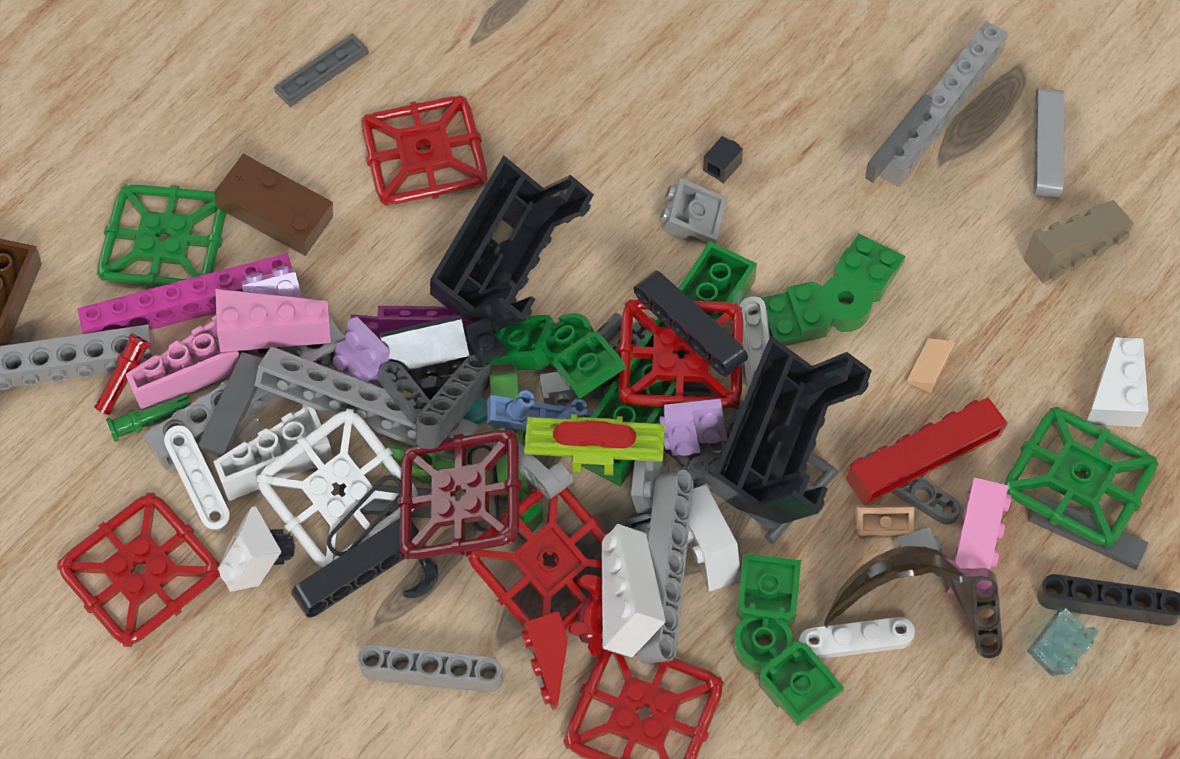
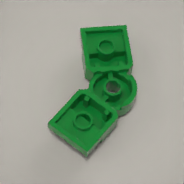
[761,233,905,346]
[490,313,626,399]
[733,553,844,727]

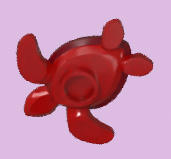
[568,575,603,656]

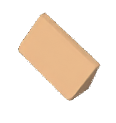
[906,338,955,393]
[855,505,914,536]

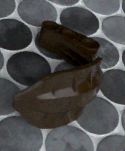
[824,546,1003,659]

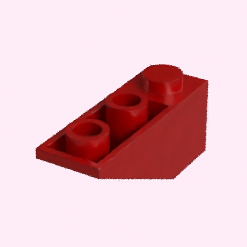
[521,611,568,710]

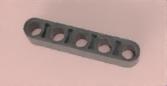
[416,355,491,449]

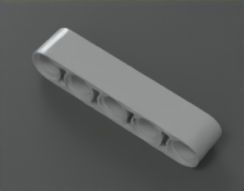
[1033,88,1064,198]
[358,645,503,692]

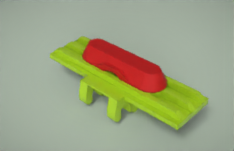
[524,414,665,475]

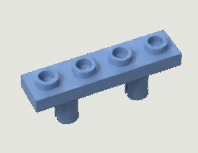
[487,390,594,431]

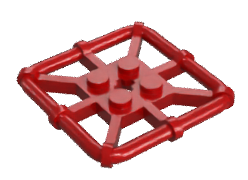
[361,95,488,206]
[617,299,744,409]
[466,487,607,631]
[57,492,220,647]
[563,648,724,759]

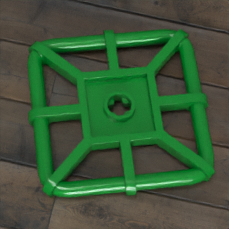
[97,184,227,289]
[1004,407,1158,548]

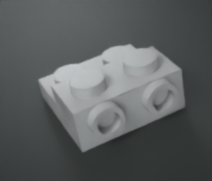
[659,178,727,243]
[631,458,670,516]

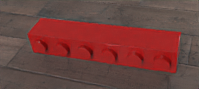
[846,397,1008,506]

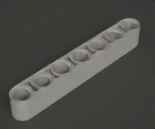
[637,470,693,664]

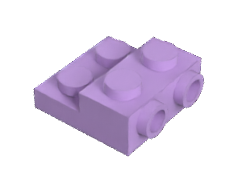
[242,266,302,298]
[333,317,390,388]
[660,399,728,456]

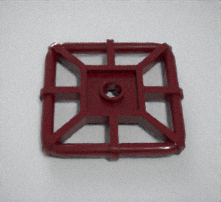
[397,429,522,560]

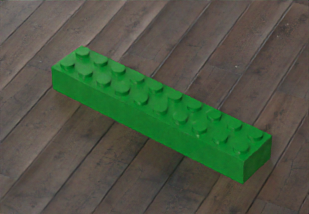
[572,241,757,487]

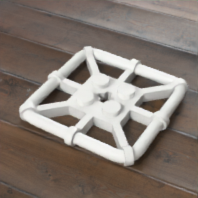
[256,409,418,568]

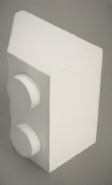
[218,507,281,592]

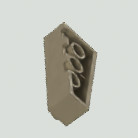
[1024,200,1133,283]

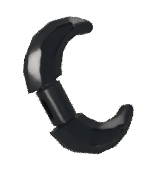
[402,545,439,598]

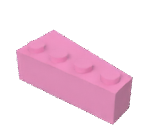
[215,289,331,352]
[126,315,240,410]
[947,478,1011,595]

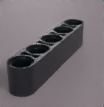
[633,270,748,377]
[291,519,420,618]
[1037,574,1180,626]

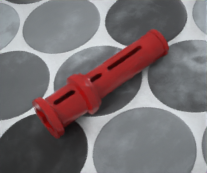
[94,333,152,415]

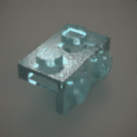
[1027,608,1098,676]

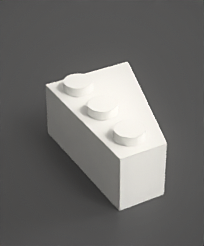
[1086,337,1149,427]
[687,485,741,592]

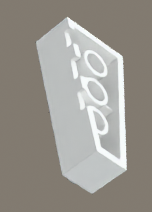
[213,405,334,501]
[602,524,666,657]

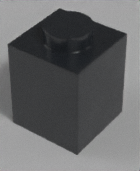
[703,136,743,184]

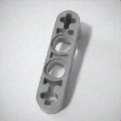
[493,428,574,499]

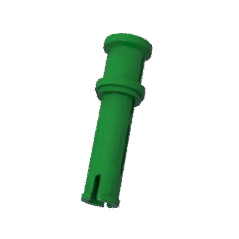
[106,393,191,442]

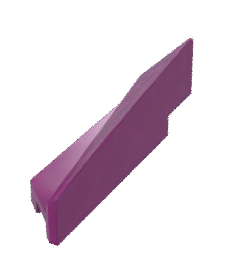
[350,305,474,340]

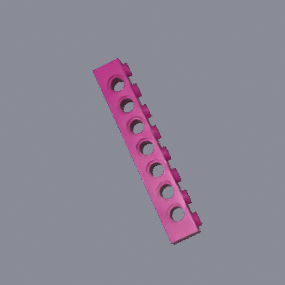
[77,253,292,334]

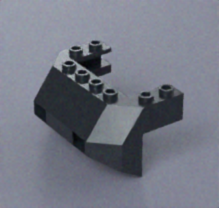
[430,155,594,331]
[710,335,872,524]

